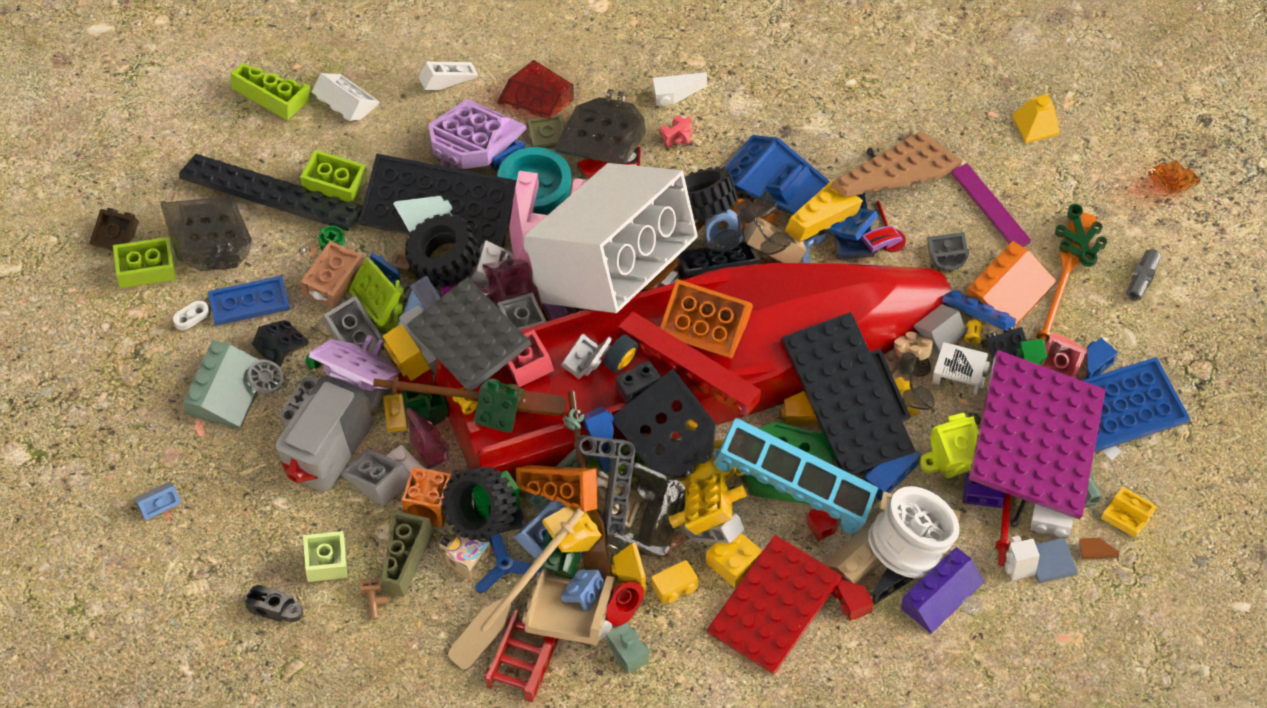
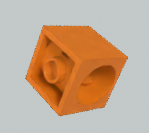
[402,466,451,528]

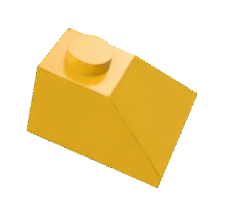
[1012,94,1060,144]
[610,542,646,596]

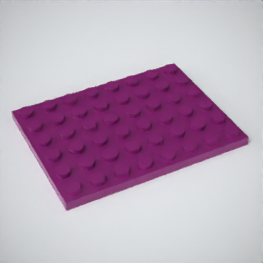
[968,350,1106,520]

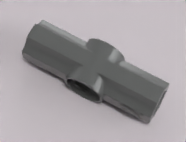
[1126,249,1161,301]

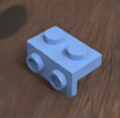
[560,569,605,611]

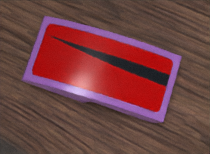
[862,226,903,253]

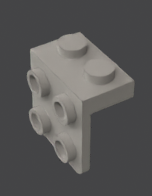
[560,334,612,379]

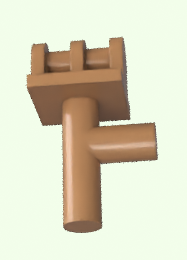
[359,576,389,620]

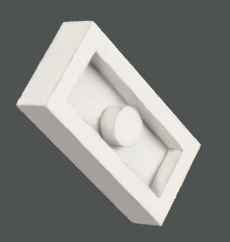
[386,445,425,475]

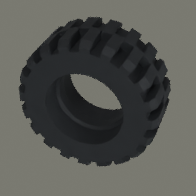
[405,214,481,287]

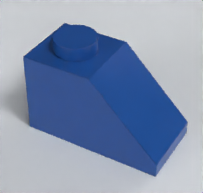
[1085,337,1118,379]

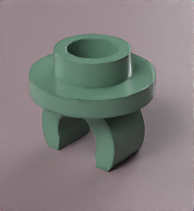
[563,408,584,431]

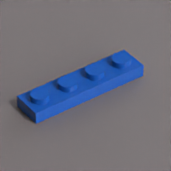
[942,290,1016,331]

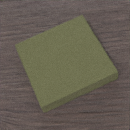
[526,114,569,149]

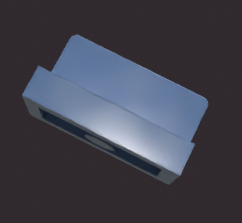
[134,482,181,520]

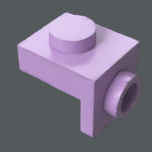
[542,303,573,321]

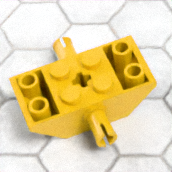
[669,473,747,535]

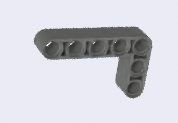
[574,435,635,539]

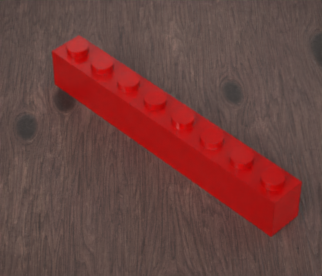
[619,311,761,416]

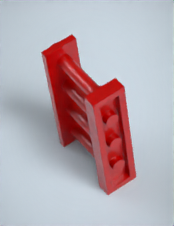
[484,610,559,702]

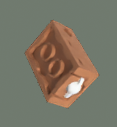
[300,241,363,309]

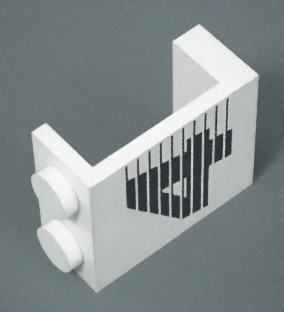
[932,342,990,395]

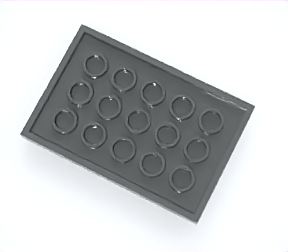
[407,277,531,391]

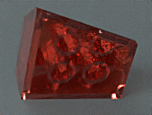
[497,60,574,119]

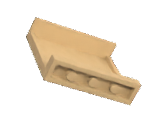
[522,568,615,645]

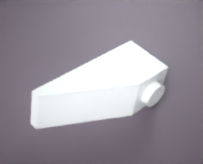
[418,62,478,90]
[653,72,707,106]

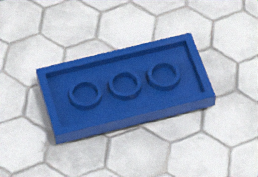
[208,275,290,326]

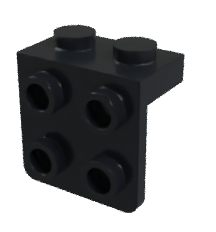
[252,320,309,367]
[981,326,1027,360]

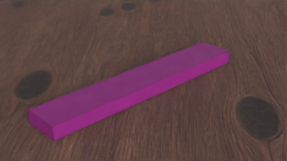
[952,163,1031,247]

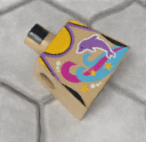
[439,533,490,581]

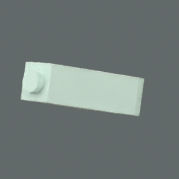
[393,196,453,232]

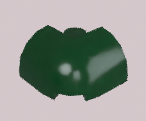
[401,384,448,427]
[540,530,580,579]

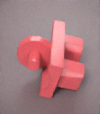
[660,115,692,148]

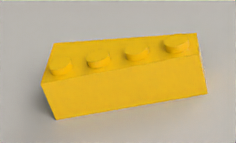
[785,179,863,242]

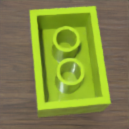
[300,149,368,202]
[113,237,176,289]

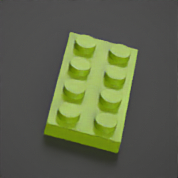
[348,258,401,326]

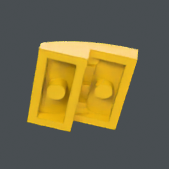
[1101,487,1157,538]

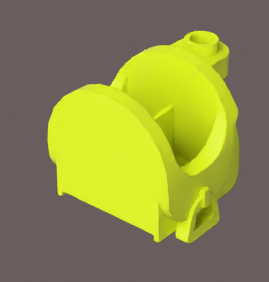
[920,413,979,478]

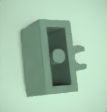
[606,622,650,674]

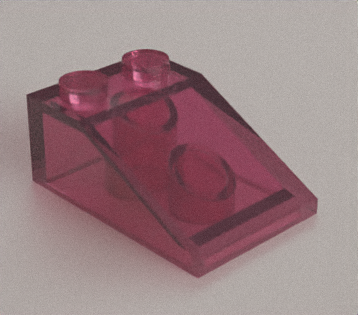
[406,408,450,469]

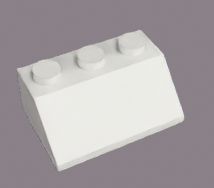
[312,73,379,121]

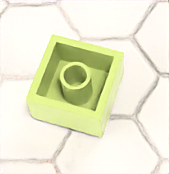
[303,531,348,582]

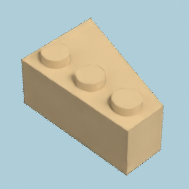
[742,214,807,263]

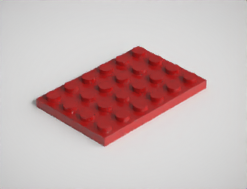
[707,535,842,675]

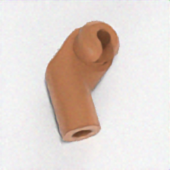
[661,532,686,557]

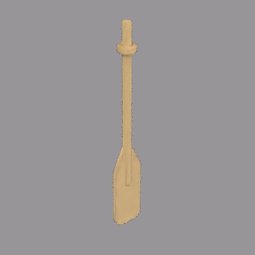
[448,508,584,670]

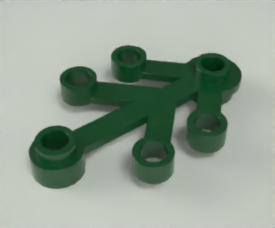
[1055,204,1107,267]

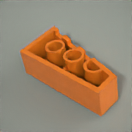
[516,465,597,512]

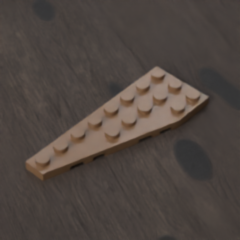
[831,131,962,197]

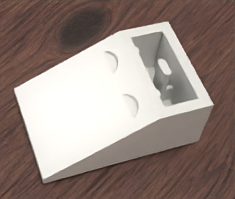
[468,241,530,295]

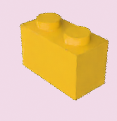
[651,560,698,605]

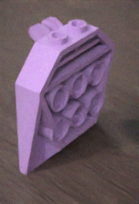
[428,99,526,169]
[309,335,400,391]

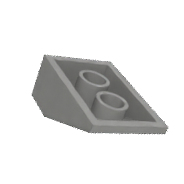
[321,296,385,352]
[341,448,409,505]

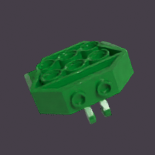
[739,421,835,505]

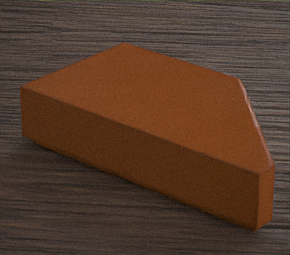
[1079,538,1119,559]

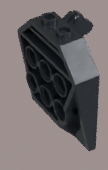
[613,369,717,477]

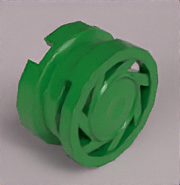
[318,225,346,251]

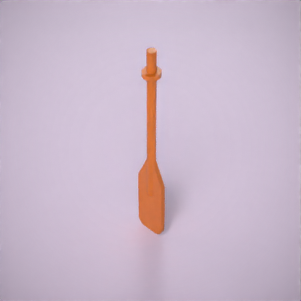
[1036,212,1097,344]

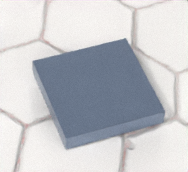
[1035,538,1078,583]

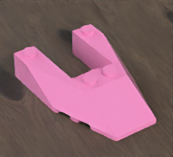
[509,171,588,284]

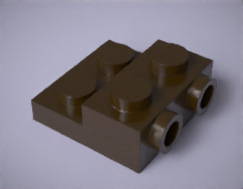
[89,208,139,251]

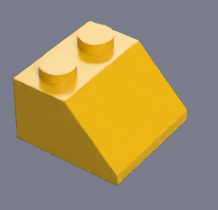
[542,506,602,552]

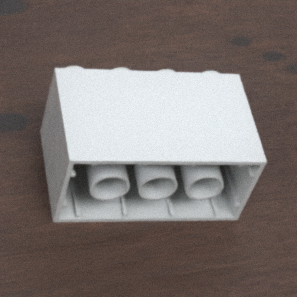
[524,163,698,313]

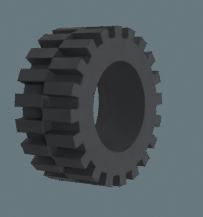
[684,167,738,221]
[442,466,517,540]

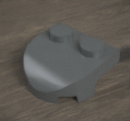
[927,232,969,271]

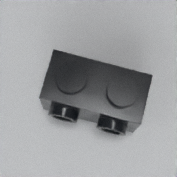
[615,361,661,404]

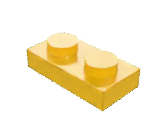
[383,394,407,433]

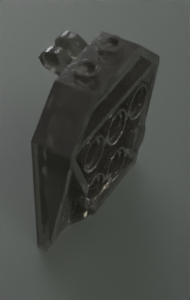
[555,89,646,165]
[160,195,252,271]

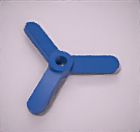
[475,534,542,593]

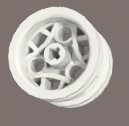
[868,486,959,578]

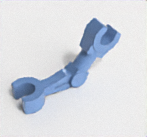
[802,231,827,263]

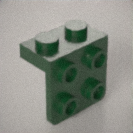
[474,379,525,433]

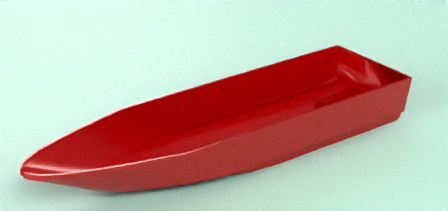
[434,263,951,490]

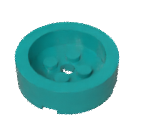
[497,147,572,215]

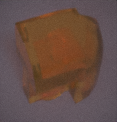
[1148,160,1200,195]

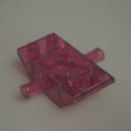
[479,258,541,309]

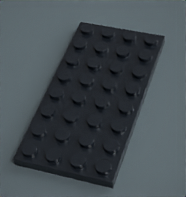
[358,153,517,248]
[781,312,916,476]

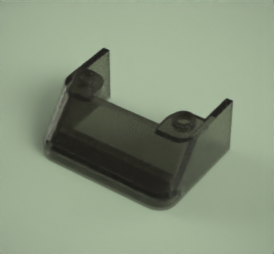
[606,463,685,557]

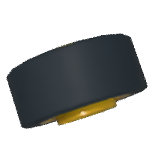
[603,335,638,374]

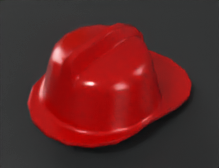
[606,581,644,626]

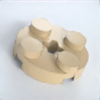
[894,332,932,361]

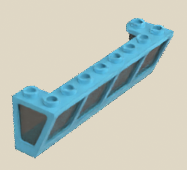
[713,418,878,534]

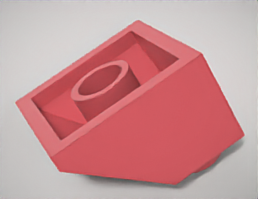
[1041,333,1087,378]

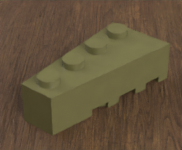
[381,510,433,597]

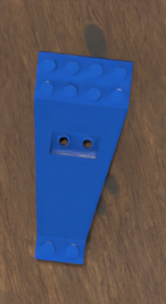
[724,135,878,240]

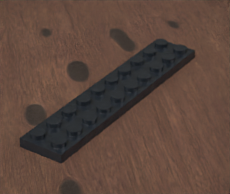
[179,154,363,231]

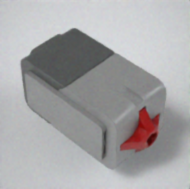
[276,376,373,491]

